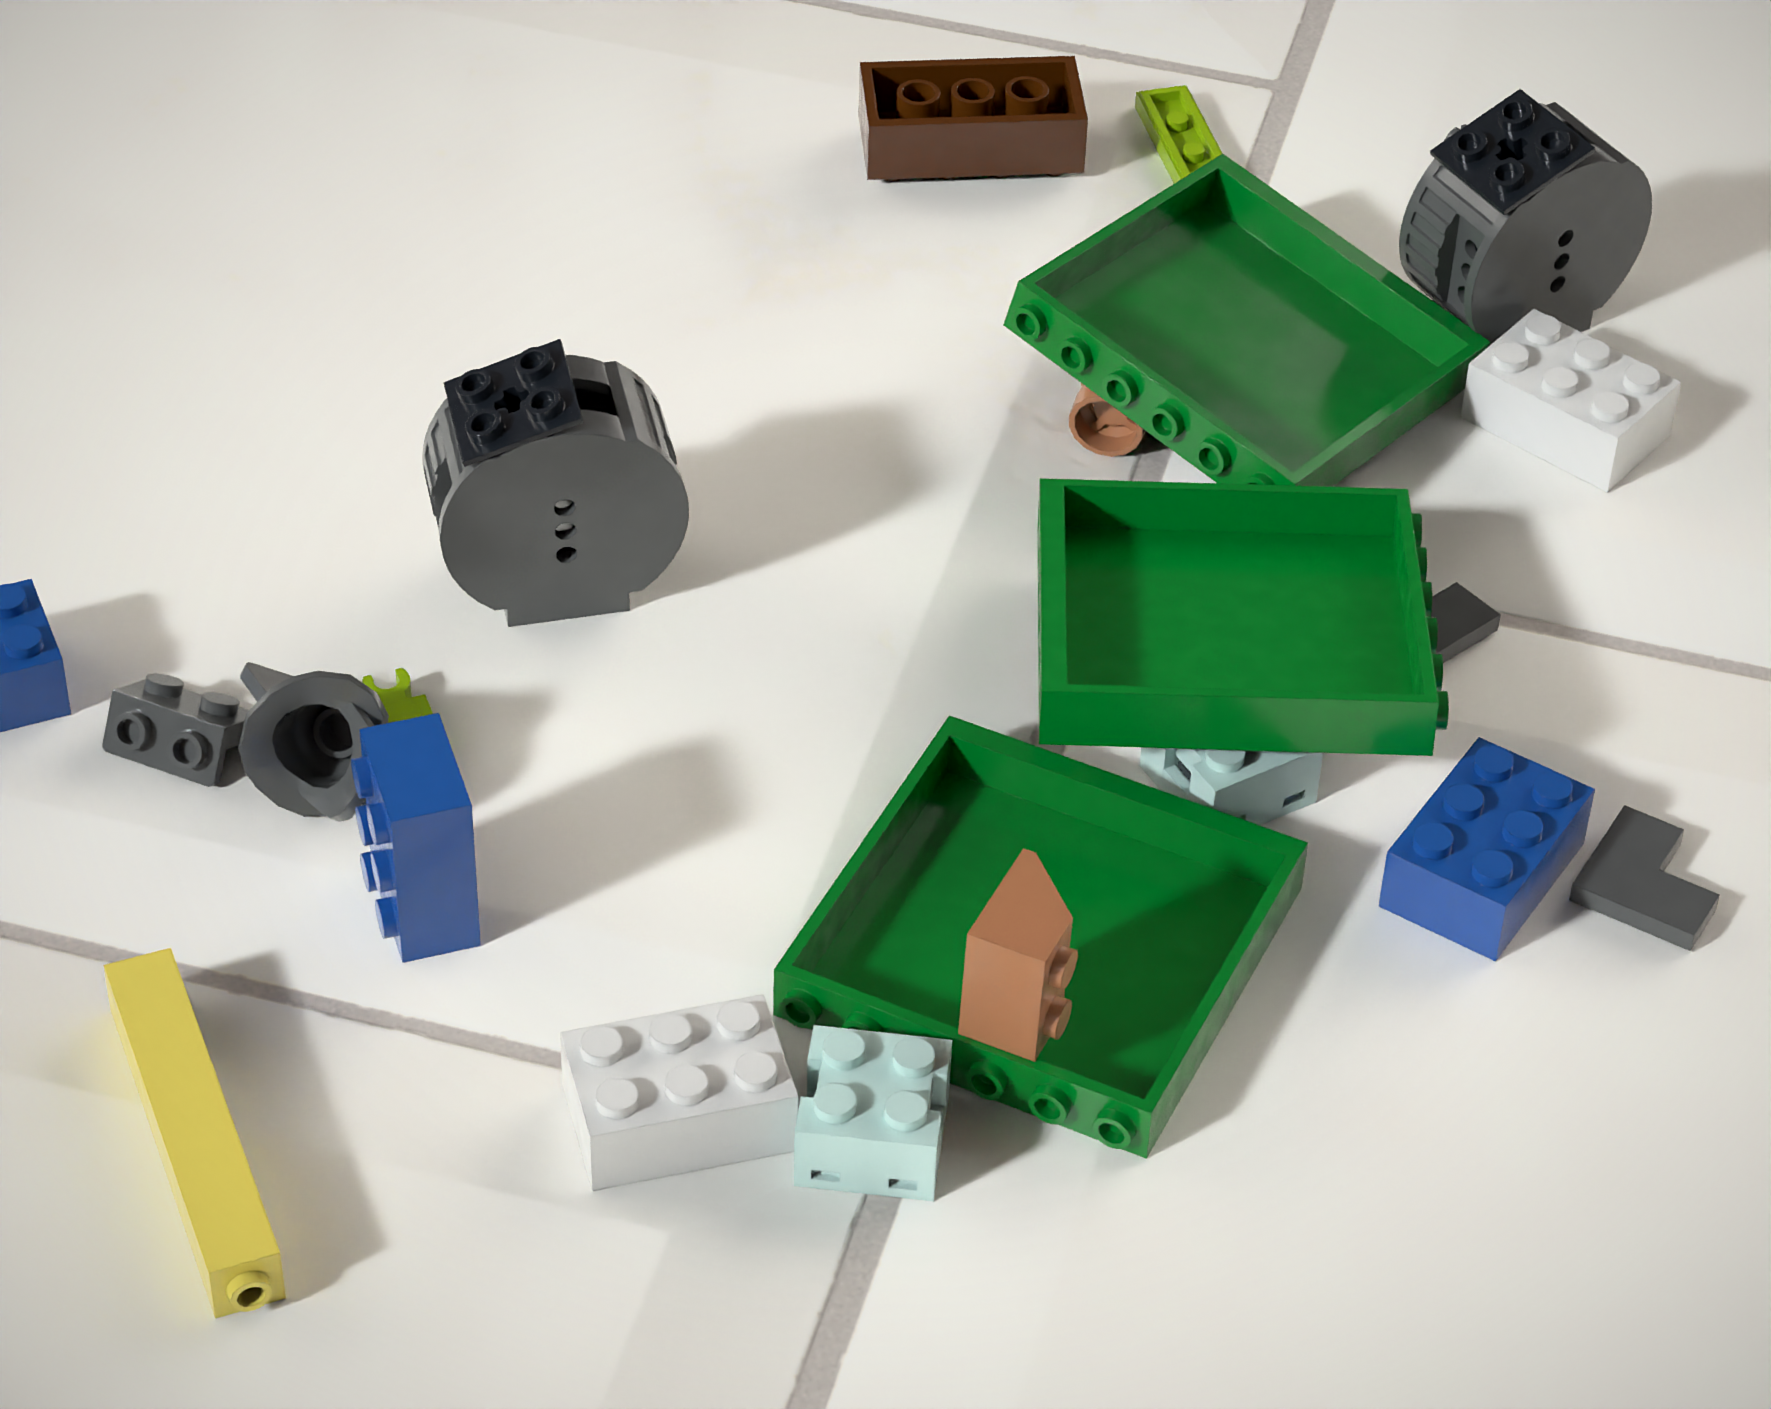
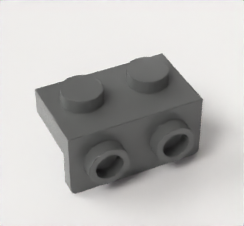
[102,673,249,787]

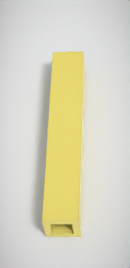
[103,948,286,1319]

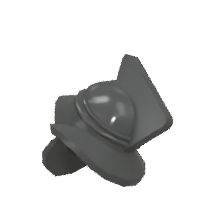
[238,662,389,822]

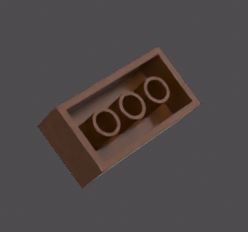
[858,56,1088,181]

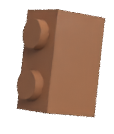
[958,848,1078,1062]

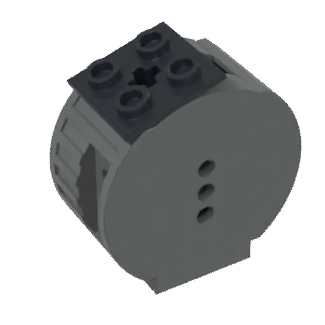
[1399,89,1652,346]
[422,339,689,627]

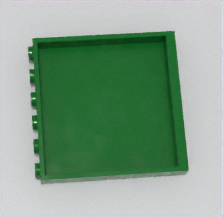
[1003,154,1490,487]
[1037,478,1449,756]
[773,715,1308,1159]

